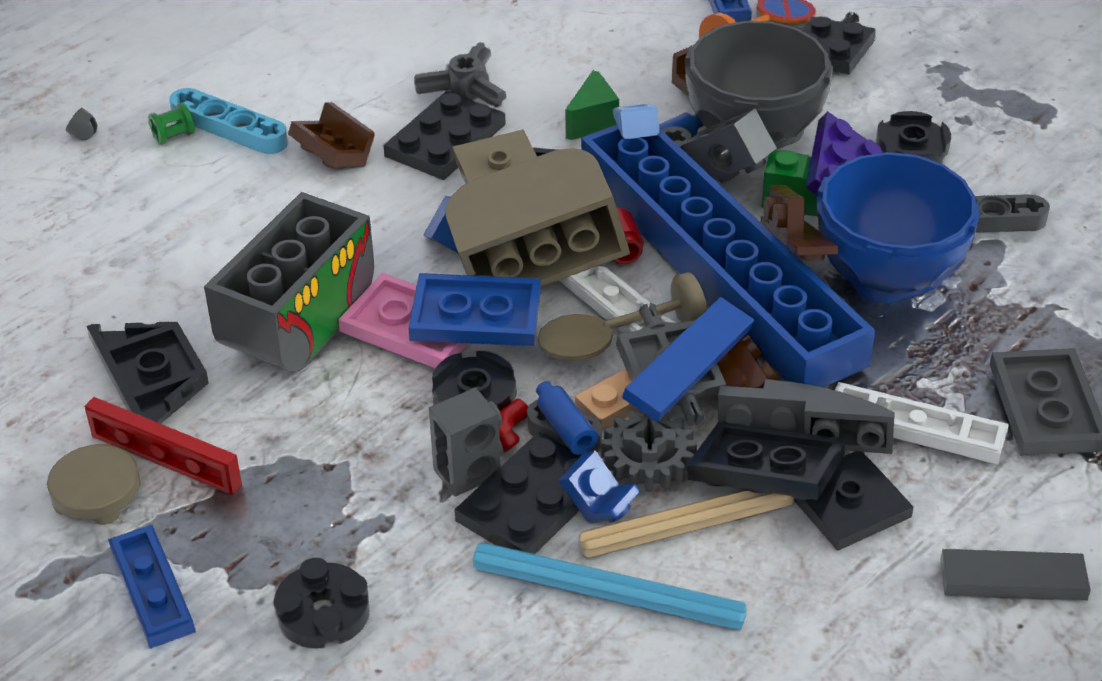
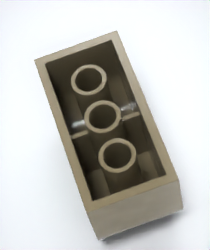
[445,148,630,287]

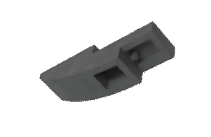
[718,379,895,454]

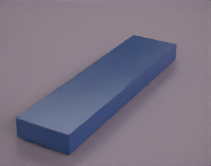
[622,297,754,422]

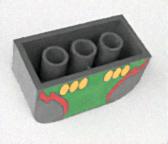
[204,192,374,372]

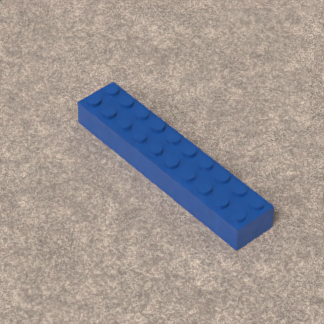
[581,125,875,388]

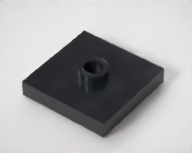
[794,451,914,551]

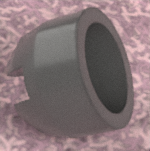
[65,108,98,140]

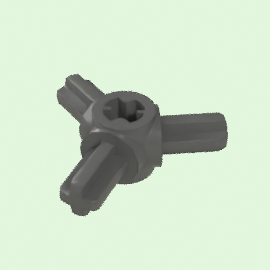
[414,42,506,108]

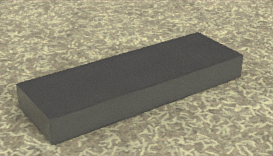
[940,549,1091,600]

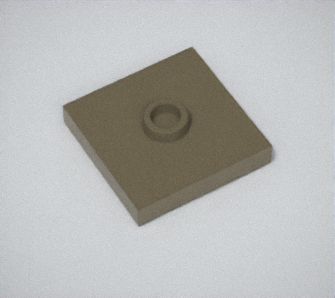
[453,129,537,184]

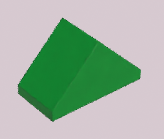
[565,70,619,140]

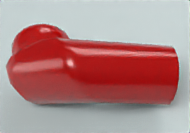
[499,398,528,453]

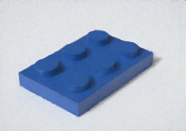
[408,273,541,346]

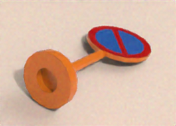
[699,0,816,38]

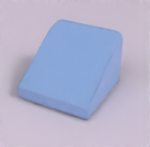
[613,103,660,139]

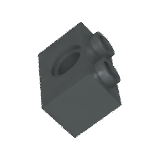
[682,108,776,183]

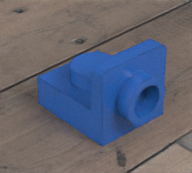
[558,451,640,523]

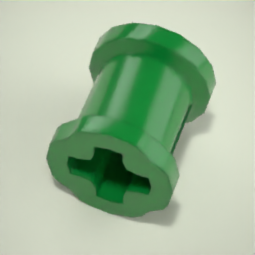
[148,102,195,145]

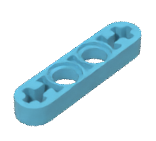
[169,88,288,154]

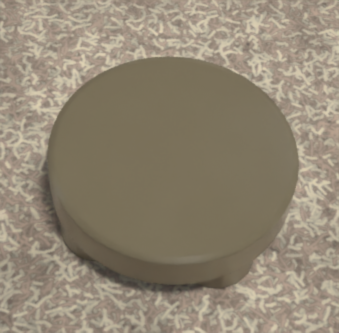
[47,444,140,525]

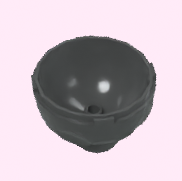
[685,21,833,150]

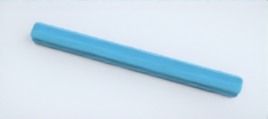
[473,542,747,630]

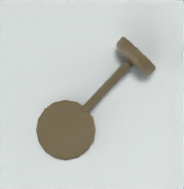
[538,272,707,361]

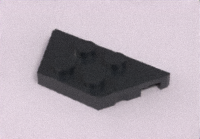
[87,321,209,424]

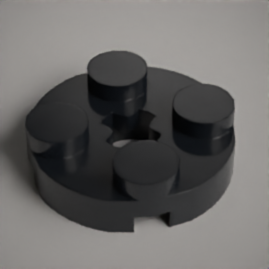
[876,111,951,164]
[432,351,517,411]
[273,557,370,649]

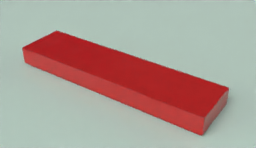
[84,397,242,495]

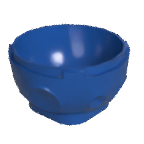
[817,152,981,303]

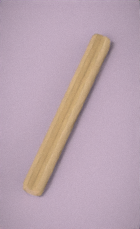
[579,489,794,558]

